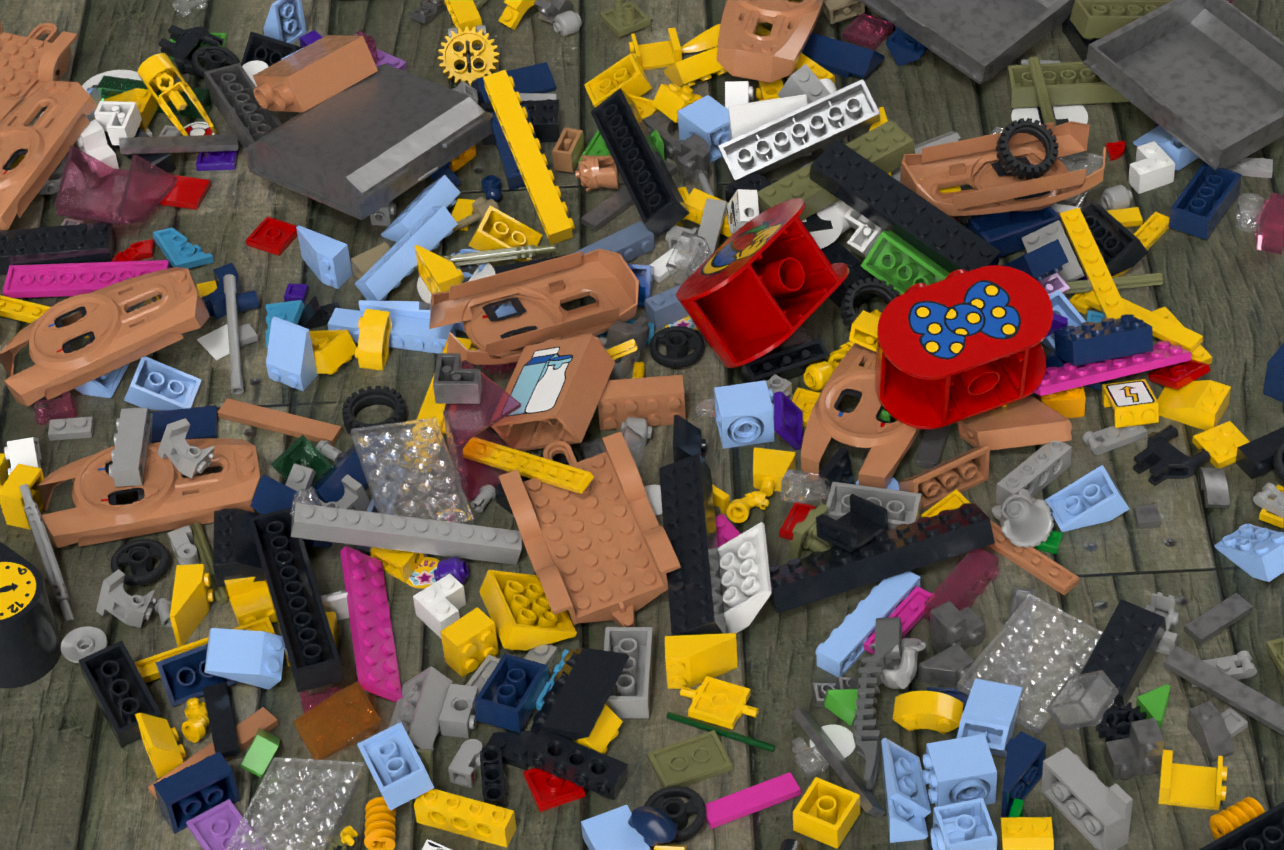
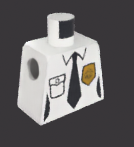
[726,189,759,234]

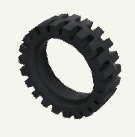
[996,118,1059,180]
[840,278,899,332]
[342,386,407,442]

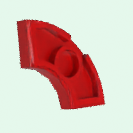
[111,239,155,262]

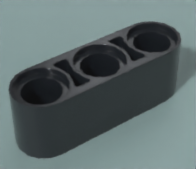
[480,745,507,808]

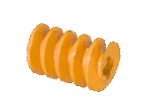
[364,797,396,850]
[1209,797,1265,840]

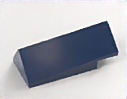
[886,26,928,66]
[802,33,885,79]
[471,62,556,103]
[307,432,392,504]
[250,475,333,548]
[156,629,245,707]

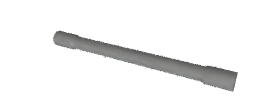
[223,274,244,395]

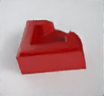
[1105,141,1126,161]

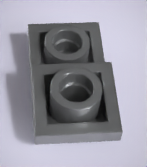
[410,0,447,24]
[1200,467,1230,509]
[811,677,859,707]

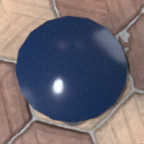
[628,806,677,847]

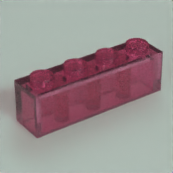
[924,548,1000,621]

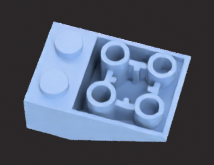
[1133,125,1199,171]
[1214,524,1284,582]
[957,678,1023,758]

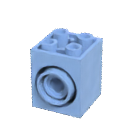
[678,95,730,163]
[714,380,776,449]
[922,734,997,807]
[931,798,997,850]

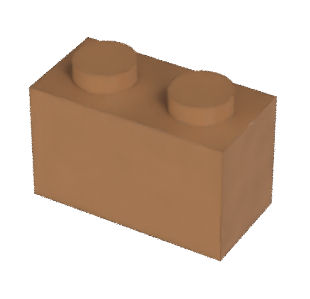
[552,128,585,173]

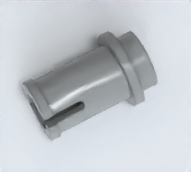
[316,440,344,463]
[471,484,496,512]
[155,598,172,628]

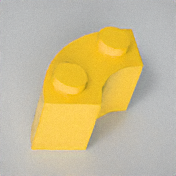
[355,309,393,371]
[893,691,963,735]

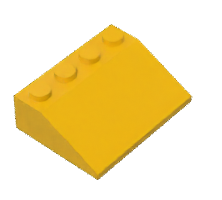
[479,570,577,651]

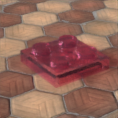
[842,13,894,49]

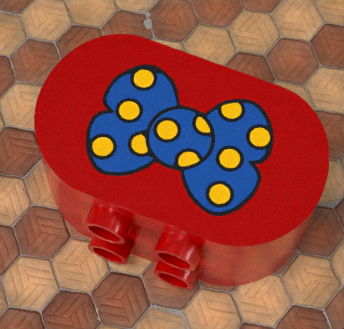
[875,265,1053,429]

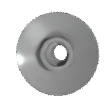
[61,626,107,663]

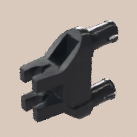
[158,25,224,77]
[1133,424,1211,486]

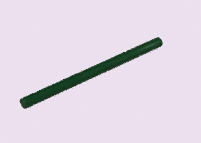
[666,712,775,752]

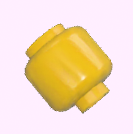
[804,361,835,391]

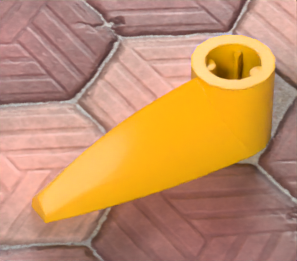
[681,24,721,53]

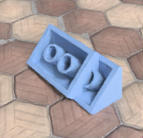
[359,300,430,320]
[881,738,931,843]

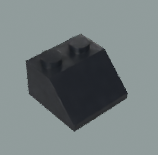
[673,415,706,462]

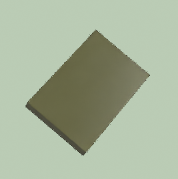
[647,730,733,788]

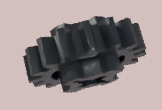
[1096,701,1147,743]

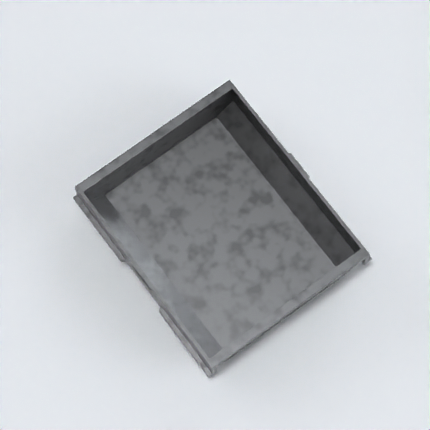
[859,0,1075,84]
[1083,0,1284,170]
[243,64,493,220]

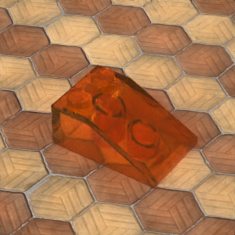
[293,681,382,763]

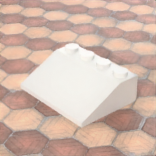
[728,94,812,156]
[718,522,772,633]

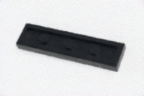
[203,682,241,758]

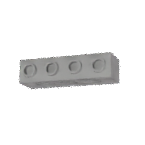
[996,441,1072,505]

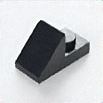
[300,296,340,329]

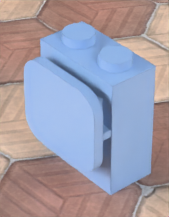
[581,805,650,850]

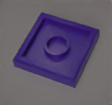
[196,140,240,171]
[774,391,803,450]

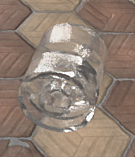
[1235,193,1265,232]

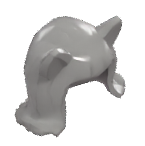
[992,488,1054,548]
[870,638,926,690]

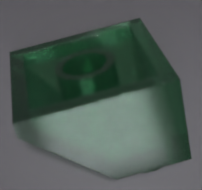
[271,435,333,489]

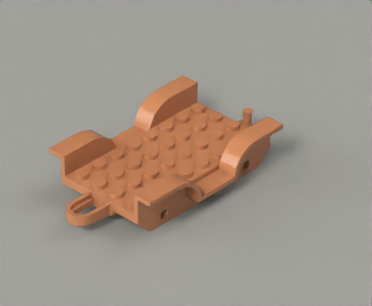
[0,21,78,122]
[499,432,681,627]

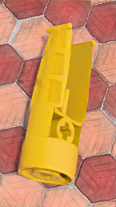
[138,53,218,136]

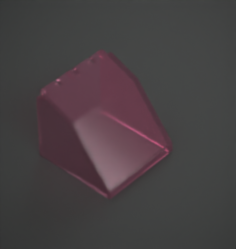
[55,146,177,225]
[443,360,521,501]

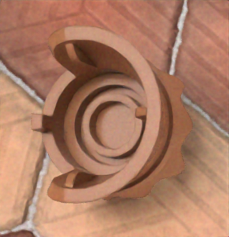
[575,155,619,192]

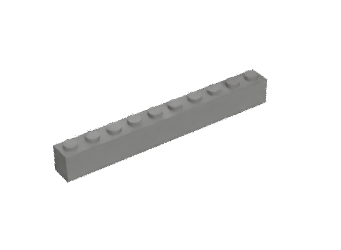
[291,503,522,565]

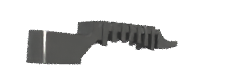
[853,617,902,790]

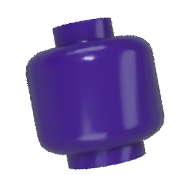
[434,557,469,585]

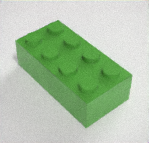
[861,231,950,295]

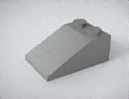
[1022,220,1085,282]

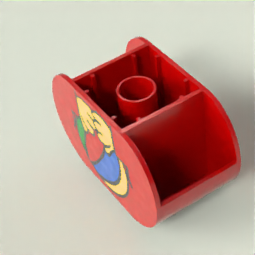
[676,198,849,368]

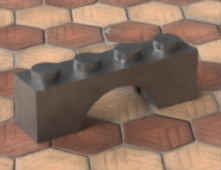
[643,111,684,165]

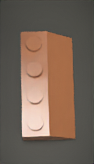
[899,446,990,511]

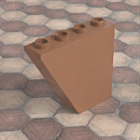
[957,395,1072,450]

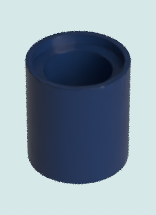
[236,290,259,313]

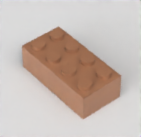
[598,375,686,430]

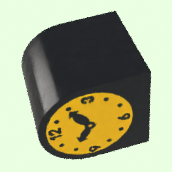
[0,541,62,689]

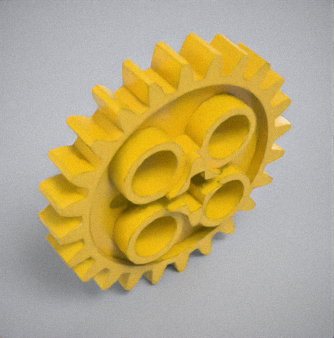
[438,26,499,86]

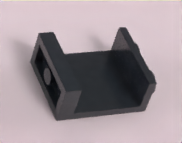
[816,494,888,553]

